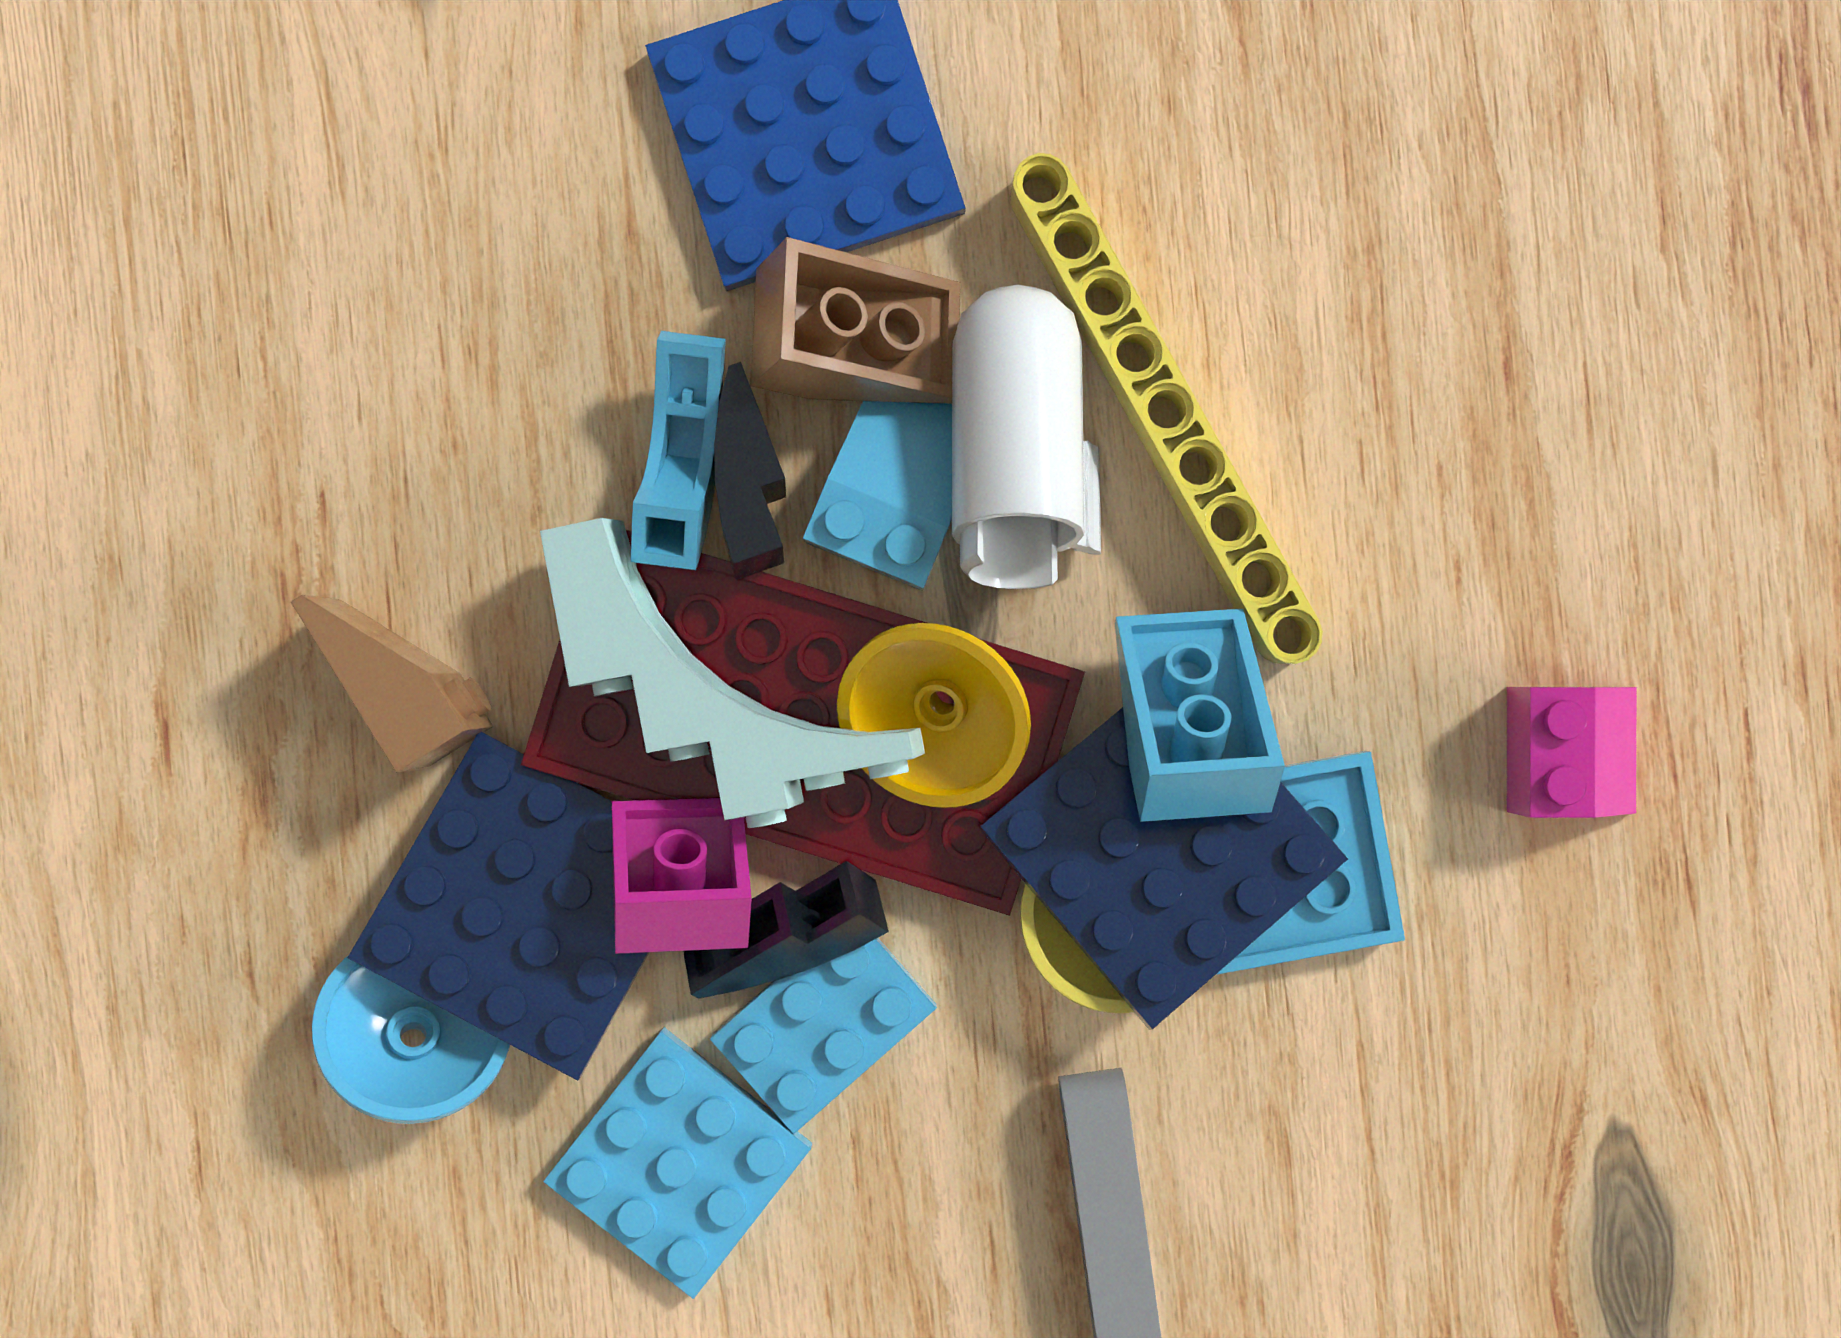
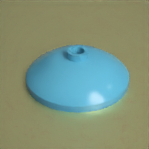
[312,955,510,1124]

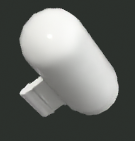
[952,285,1101,589]

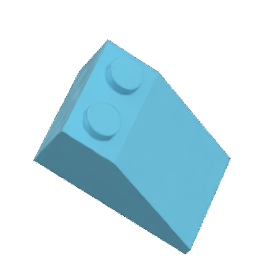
[803,401,952,591]
[1115,609,1285,822]

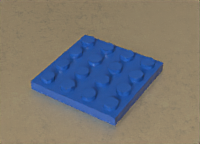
[645,0,966,292]

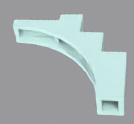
[540,518,925,828]

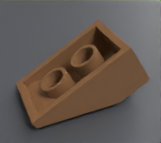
[750,237,961,404]
[291,595,493,773]

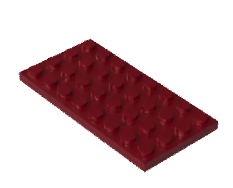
[521,530,1085,916]

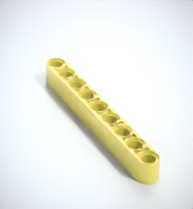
[1010,153,1323,664]

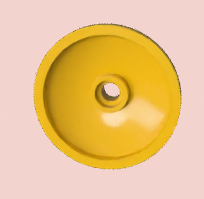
[837,623,1031,808]

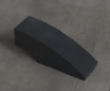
[714,362,786,580]
[683,861,889,999]

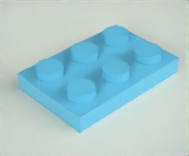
[710,938,937,1134]

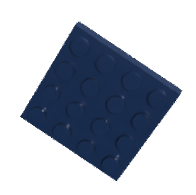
[980,707,1348,1030]
[347,732,649,1081]

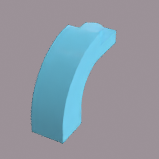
[631,331,726,570]

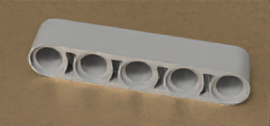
[1058,1068,1161,1338]

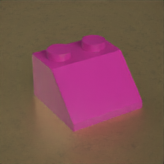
[1507,687,1637,818]
[612,798,752,954]

